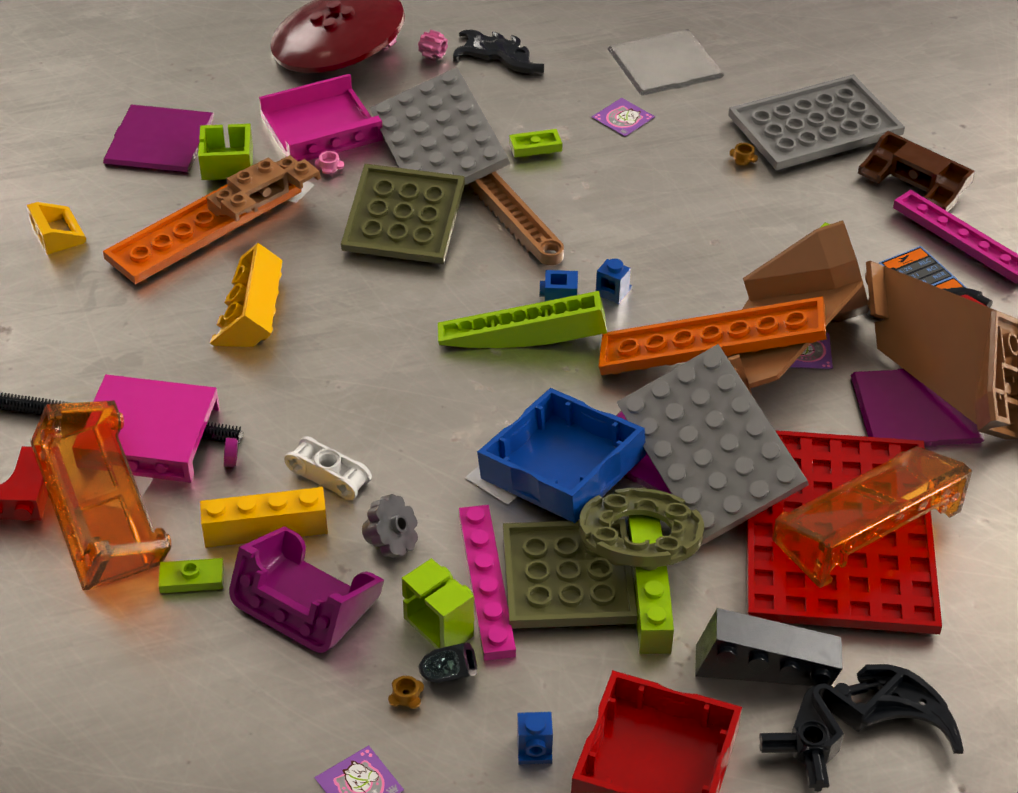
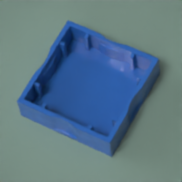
[477,388,646,523]

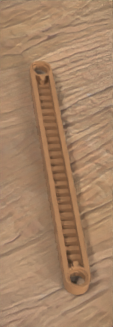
[469,171,564,265]

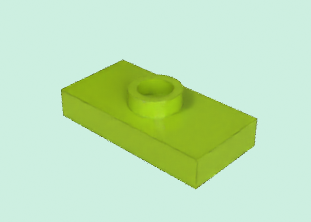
[159,558,224,593]

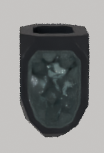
[418,643,477,683]

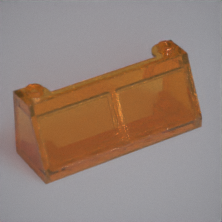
[30,400,171,591]
[772,446,972,588]

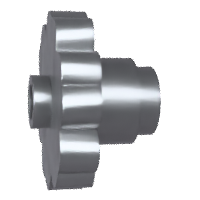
[362,494,418,558]

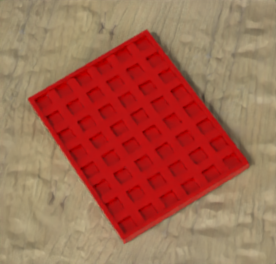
[747,430,942,635]

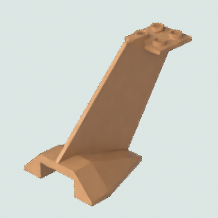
[727,220,869,395]
[865,261,1018,440]

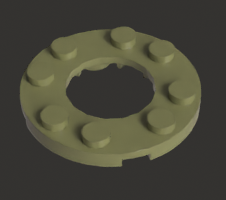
[579,488,704,570]

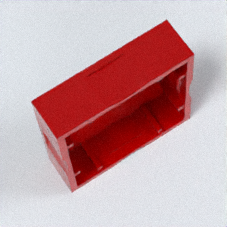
[571,670,742,793]

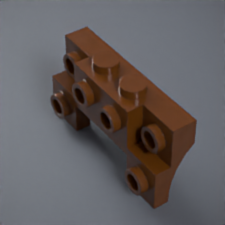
[858,131,975,212]

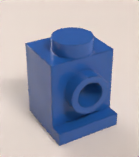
[596,258,632,304]
[539,270,578,301]
[517,712,553,765]

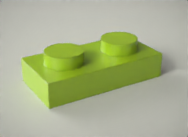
[509,129,563,158]

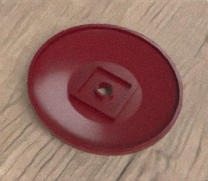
[270,0,405,73]

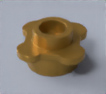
[729,143,758,165]
[388,675,424,709]

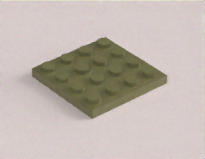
[341,164,465,264]
[503,519,638,629]

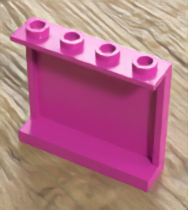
[259,74,383,162]
[72,374,220,483]

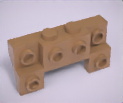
[206,155,321,222]

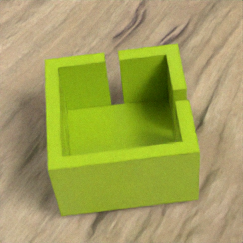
[198,123,253,181]
[402,558,475,649]

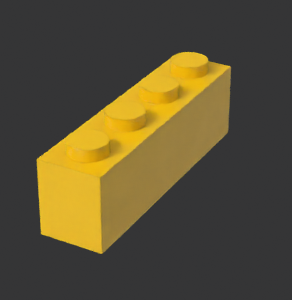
[210,243,283,347]
[200,485,328,548]

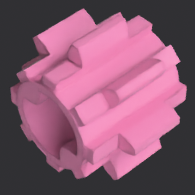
[418,30,448,61]

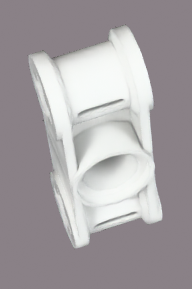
[284,436,372,500]

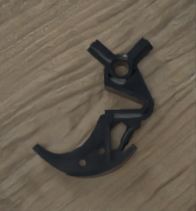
[759,664,964,792]

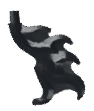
[453,29,544,74]

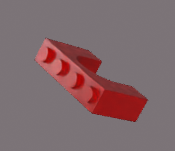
[0,446,56,521]

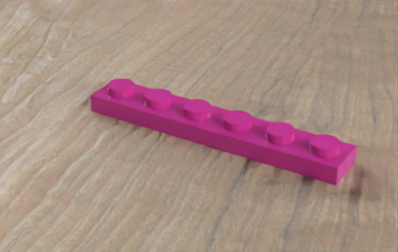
[893,190,1018,284]
[459,505,516,661]

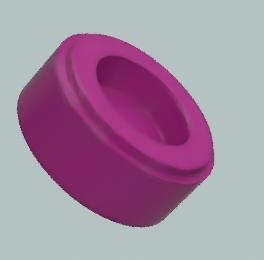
[224,438,238,468]

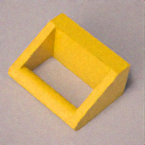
[27,202,86,255]

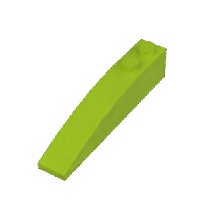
[438,291,607,348]
[627,515,674,654]

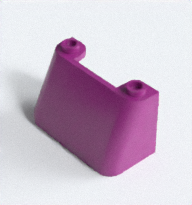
[229,526,384,653]

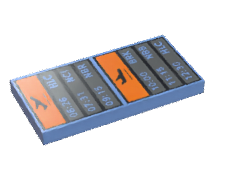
[879,246,967,290]

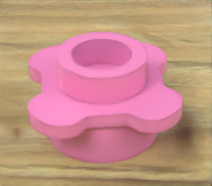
[315,151,344,174]

